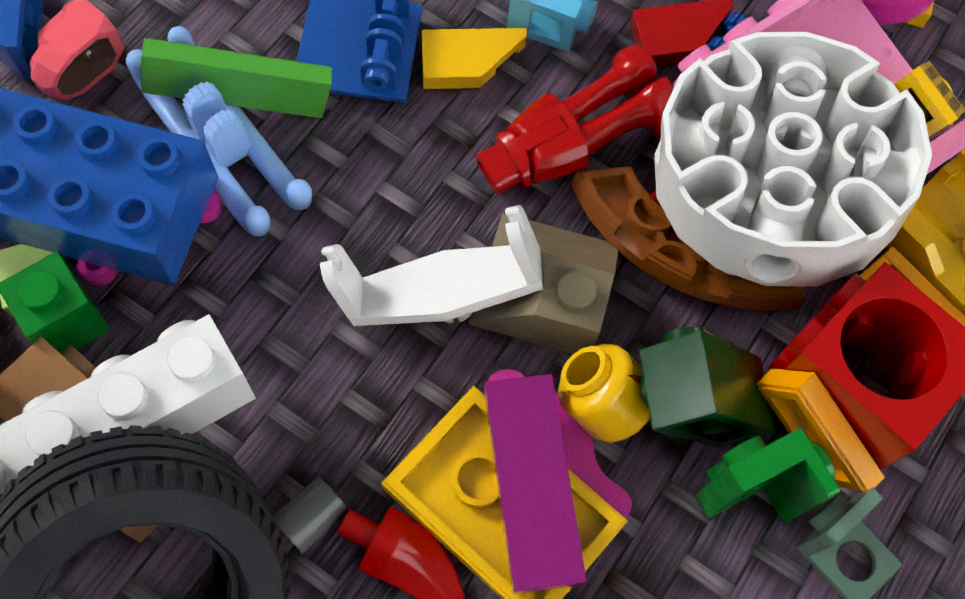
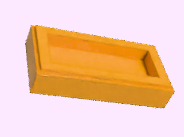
[757,368,885,492]

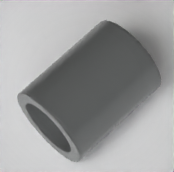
[272,476,349,554]

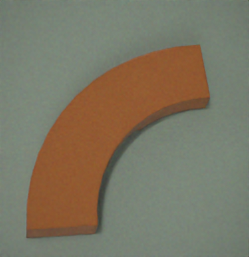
[571,166,807,311]

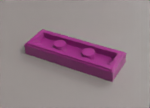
[484,374,587,595]

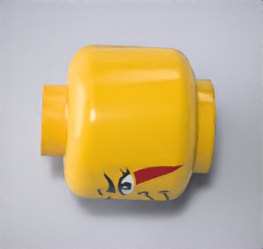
[558,343,650,443]

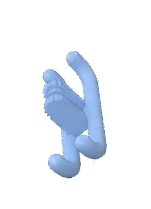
[126,26,312,237]

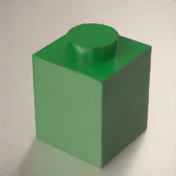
[0,251,111,354]

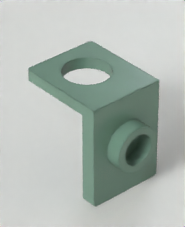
[796,487,902,599]

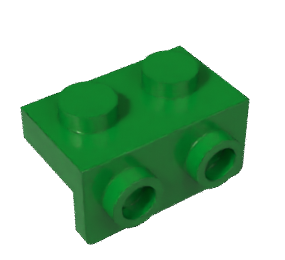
[695,428,840,524]

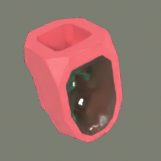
[30,0,125,100]

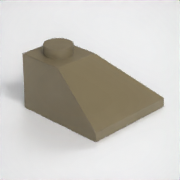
[469,213,619,354]

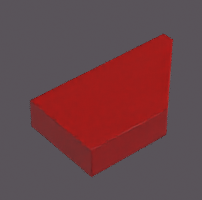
[630,0,734,66]

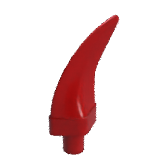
[337,506,465,599]

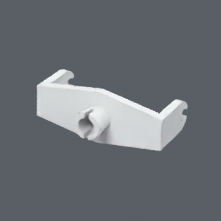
[320,205,543,326]

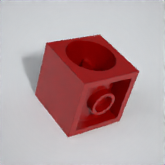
[767,262,965,470]

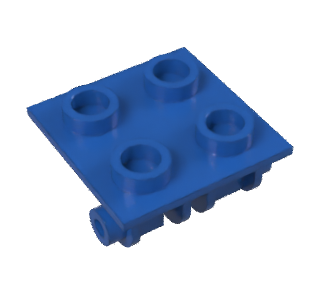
[296,0,423,103]

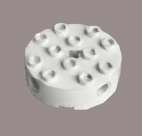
[654,32,932,287]

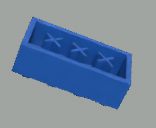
[0,88,219,286]

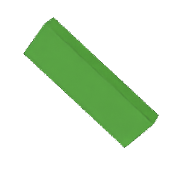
[141,38,332,118]

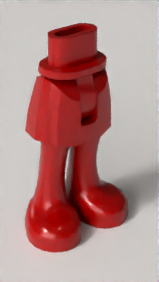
[475,44,674,194]

